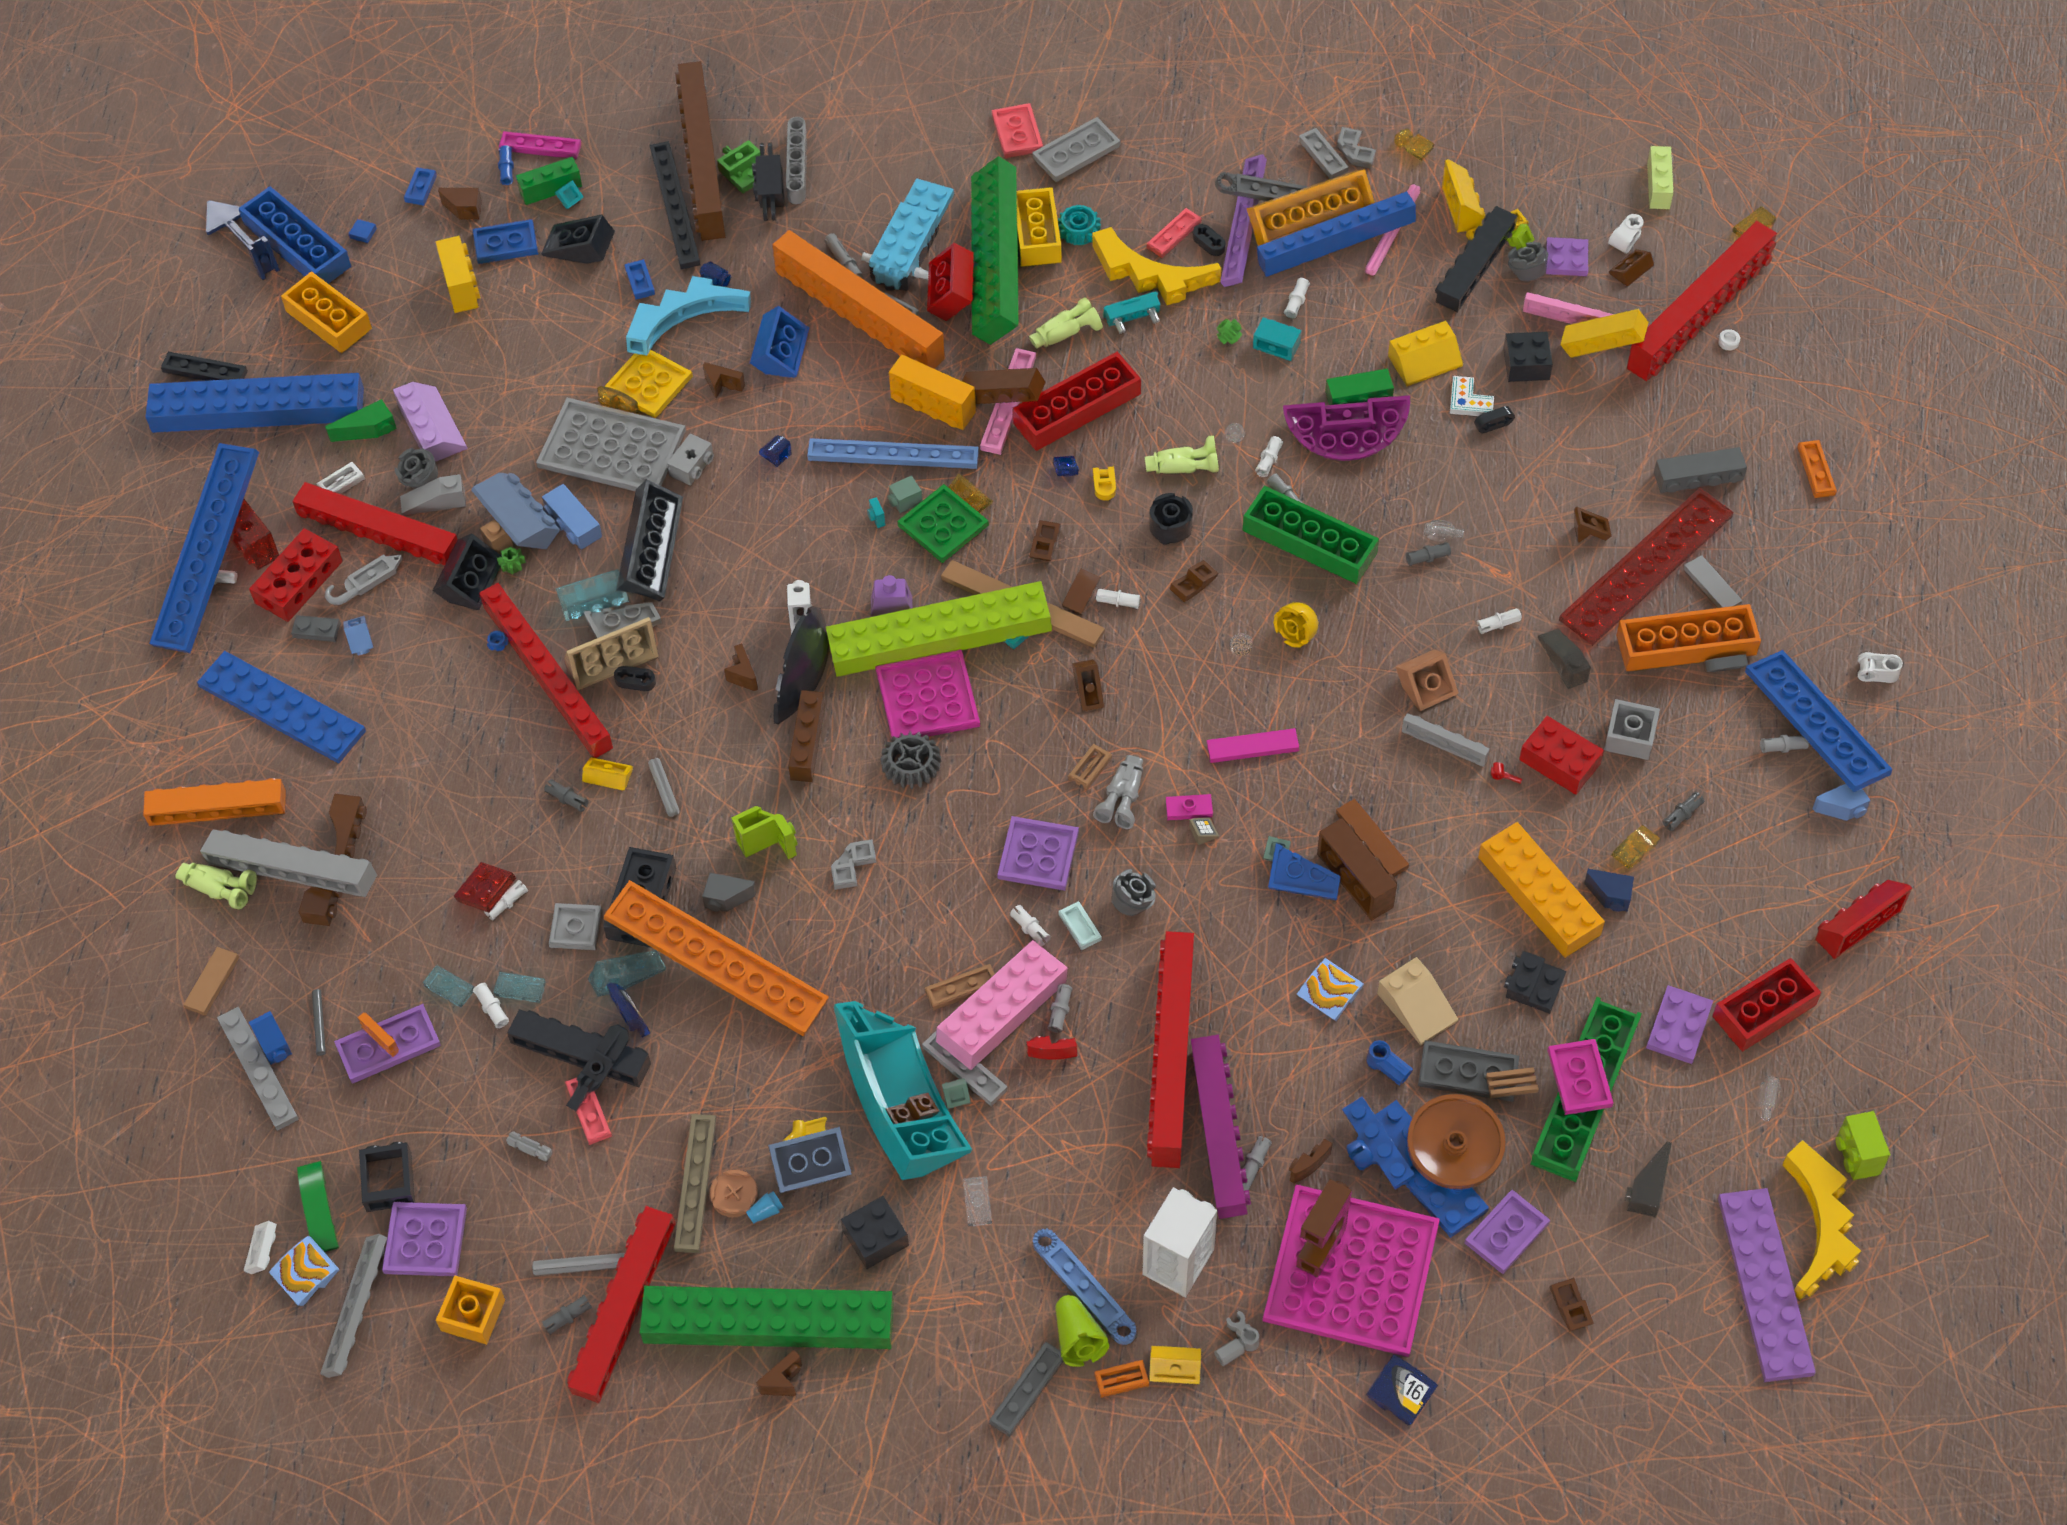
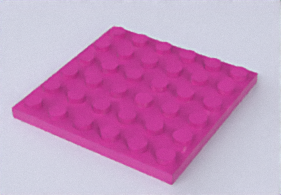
[1263,1184,1440,1357]

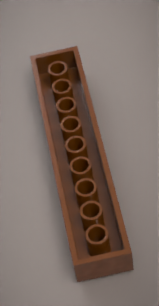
[675,61,726,241]

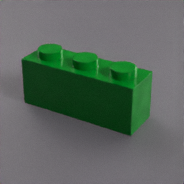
[516,157,583,205]
[1325,368,1394,405]

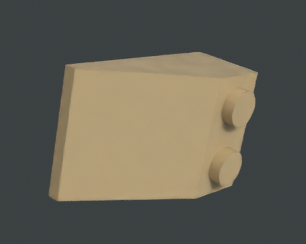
[1377,957,1459,1046]

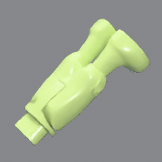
[1029,298,1103,349]
[1145,436,1219,474]
[175,863,257,910]

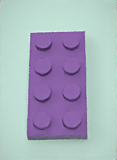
[334,1004,441,1084]

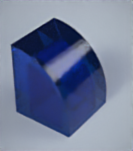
[759,435,792,467]

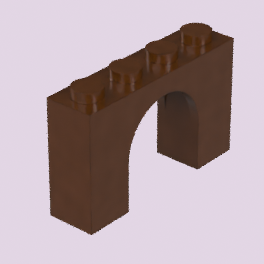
[1296,1179,1352,1278]

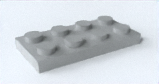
[1032,117,1121,182]

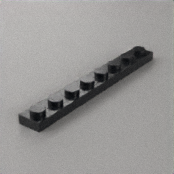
[650,141,701,269]

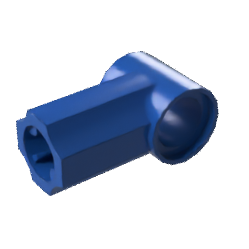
[1366,1040,1413,1086]

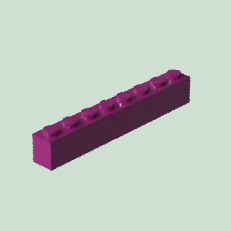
[1191,1034,1251,1219]

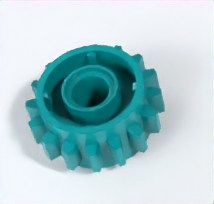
[1057,205,1101,245]

